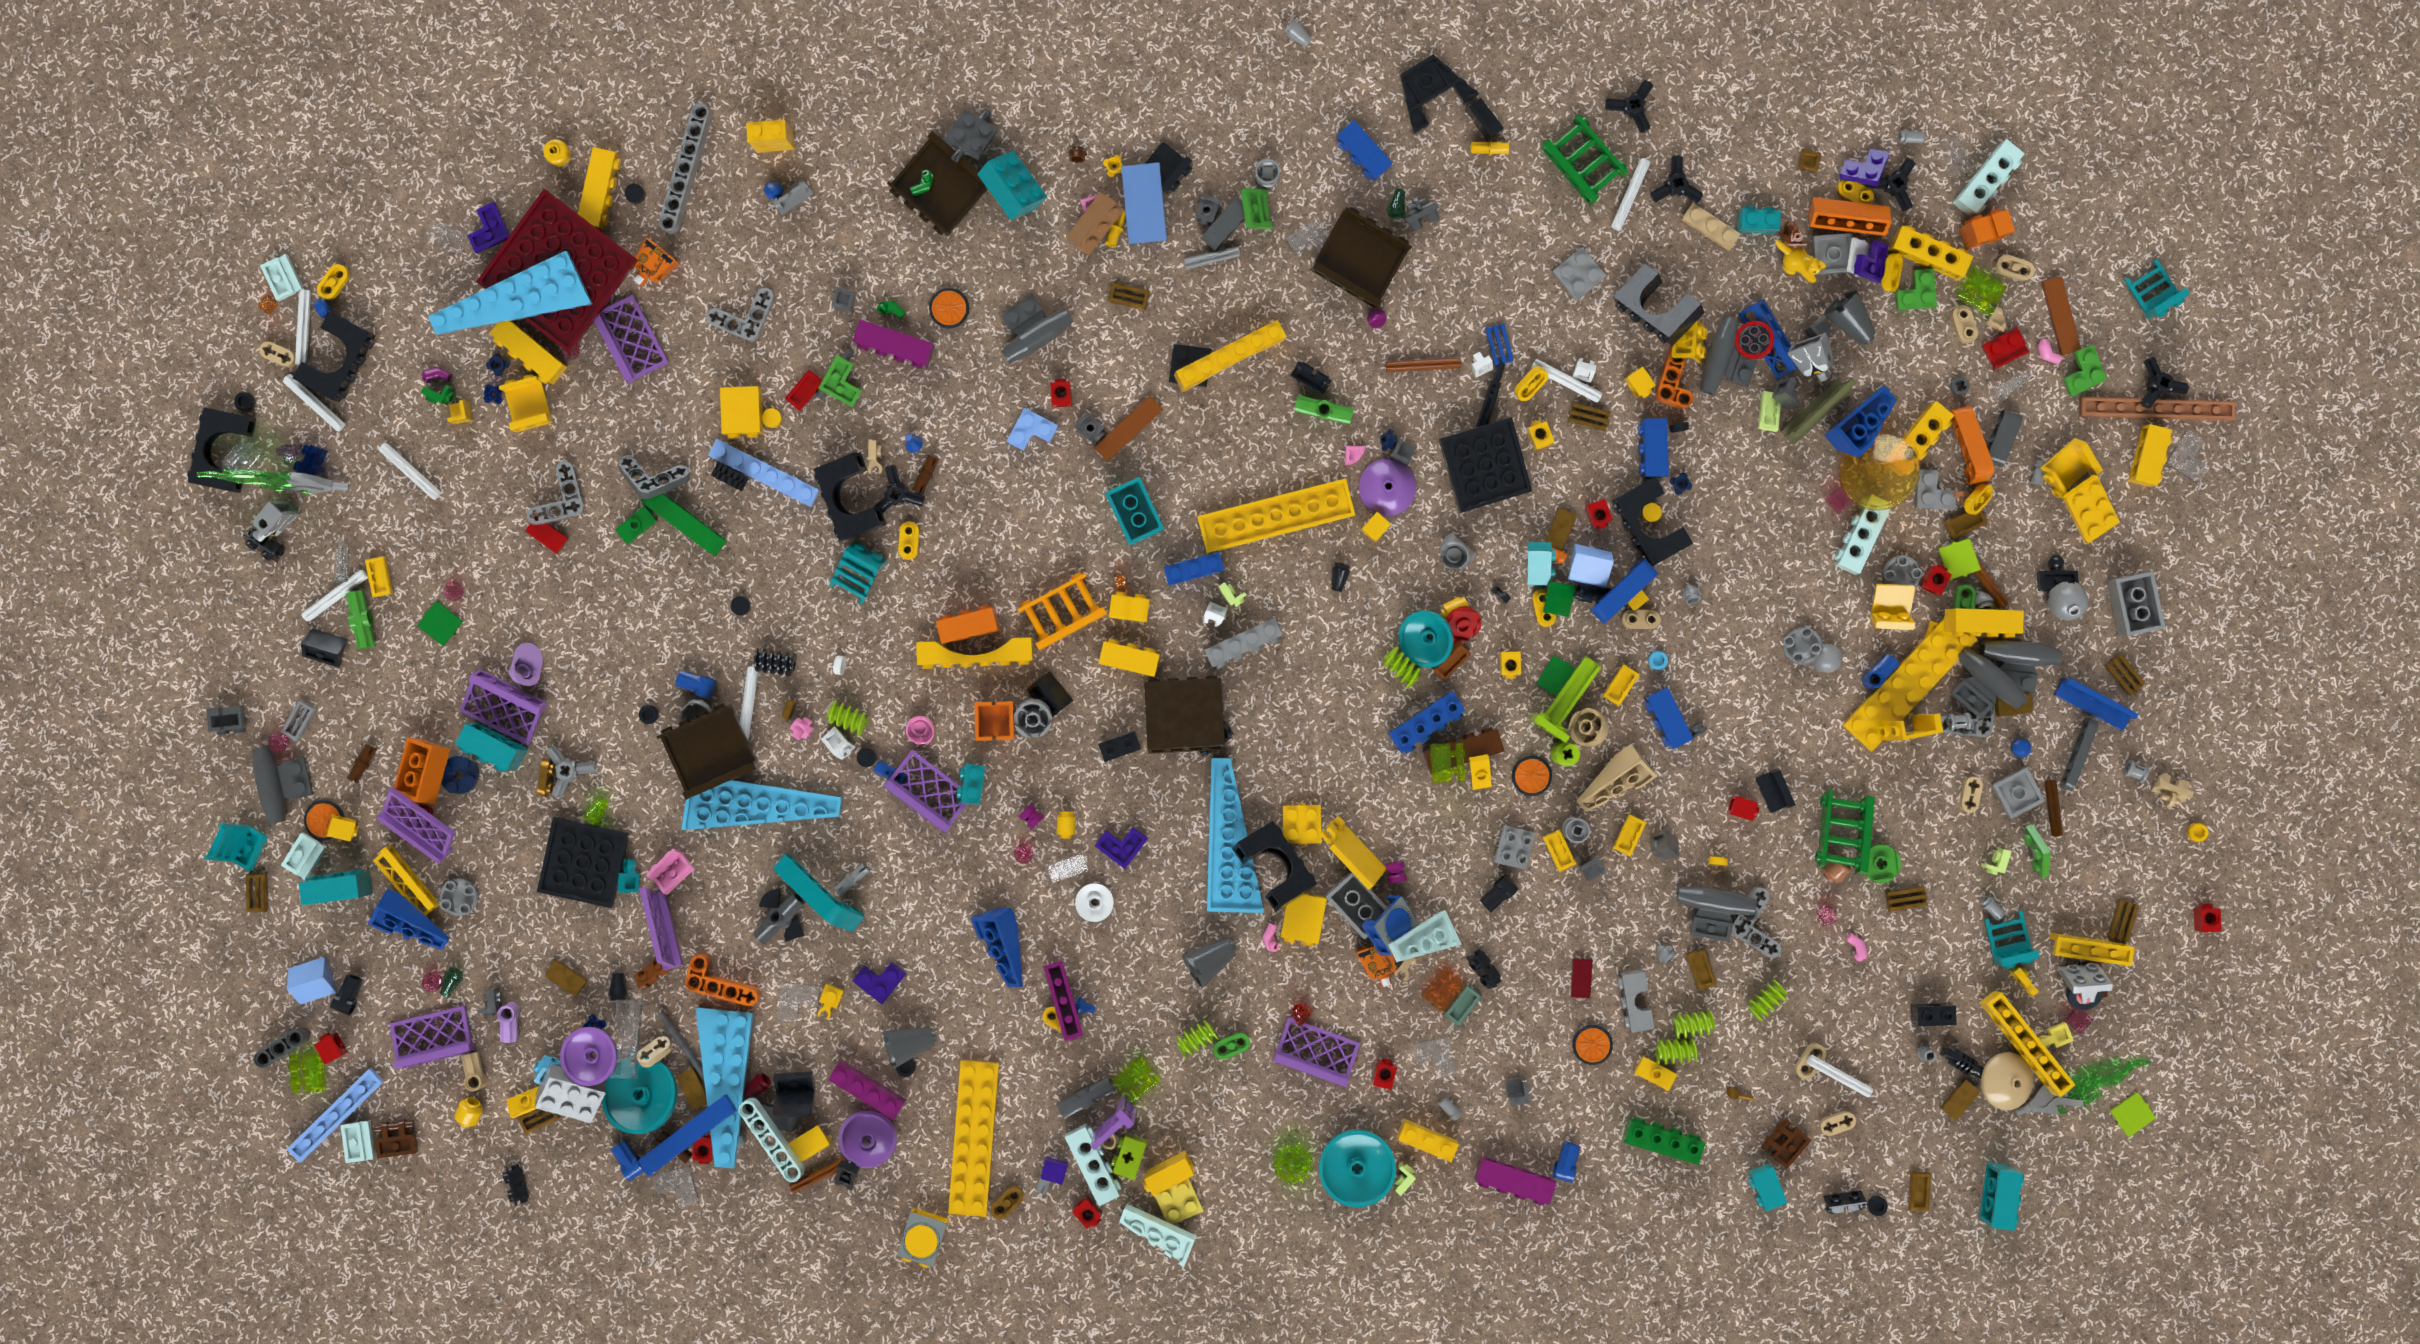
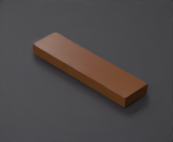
[2041,276,2081,355]
[1094,396,1163,462]

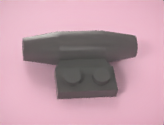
[1001,294,1074,364]
[1700,317,1758,395]
[1980,640,2062,693]
[1950,647,2029,720]
[252,746,313,824]
[1677,886,1757,942]

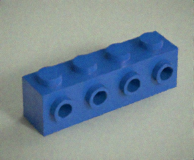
[1387,691,1465,754]

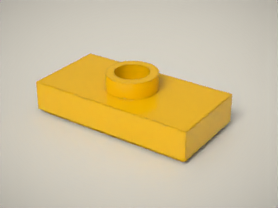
[365,556,393,598]
[1602,664,1640,707]
[1469,754,1492,790]
[1612,814,1647,857]
[1542,829,1576,872]
[1634,1055,1678,1091]
[506,1086,539,1119]

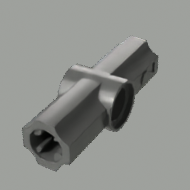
[753,892,805,945]
[1057,1076,1115,1119]

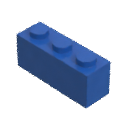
[1336,120,1393,182]
[1638,418,1669,478]
[1164,552,1224,586]
[1644,687,1694,749]

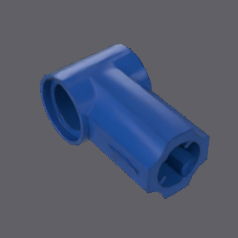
[1862,653,1899,689]
[675,670,717,699]
[611,1139,644,1181]
[1552,1141,1581,1183]

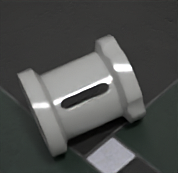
[1947,713,1972,731]
[2123,760,2150,783]

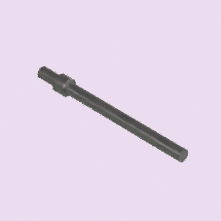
[657,1011,704,1081]

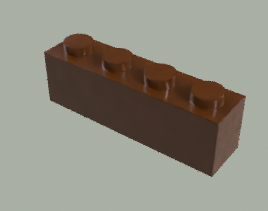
[1423,727,1505,774]

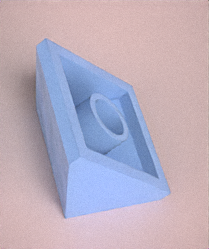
[1568,544,1614,588]
[287,956,338,1005]

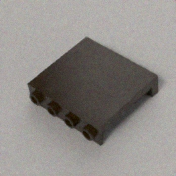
[887,131,988,237]
[1309,207,1412,309]
[1144,676,1225,754]
[657,703,759,800]

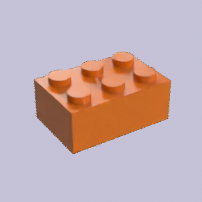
[936,605,1001,644]
[394,737,450,804]

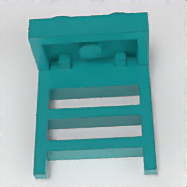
[2124,259,2190,319]
[829,541,887,604]
[204,822,269,871]
[1984,910,2040,969]

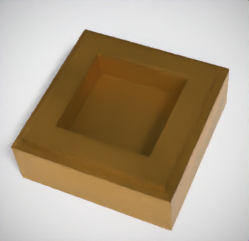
[1797,149,1821,173]
[781,699,797,720]

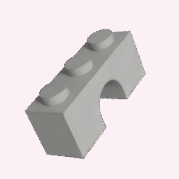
[1617,970,1654,1033]

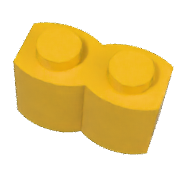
[1109,591,1150,622]

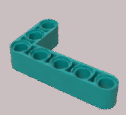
[773,853,865,932]

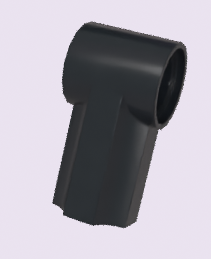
[1479,874,1519,913]
[330,974,364,1016]

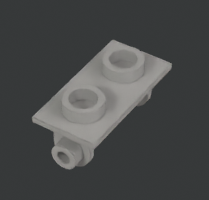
[771,178,813,215]

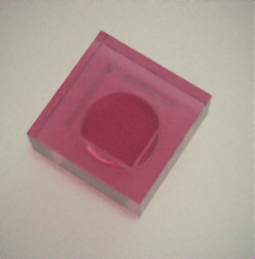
[1825,487,1853,514]
[2064,1008,2094,1034]

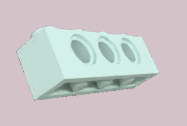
[1953,139,2025,217]
[1834,494,1893,575]
[1065,1124,1122,1206]

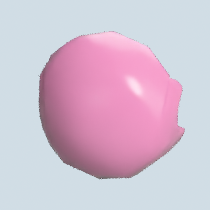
[906,716,935,745]

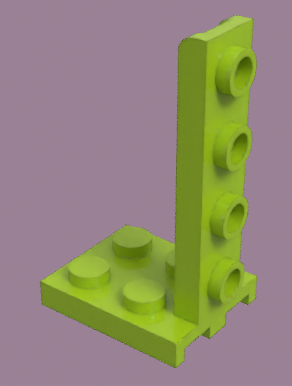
[1529,656,1601,743]

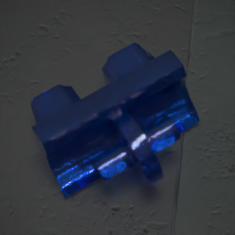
[293,445,328,476]

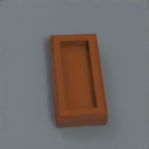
[1431,641,1471,681]

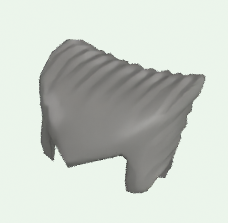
[1439,533,1476,570]

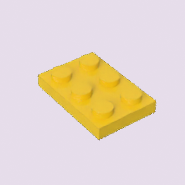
[2062,475,2120,544]

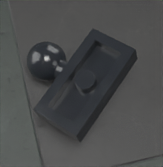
[2037,555,2079,591]

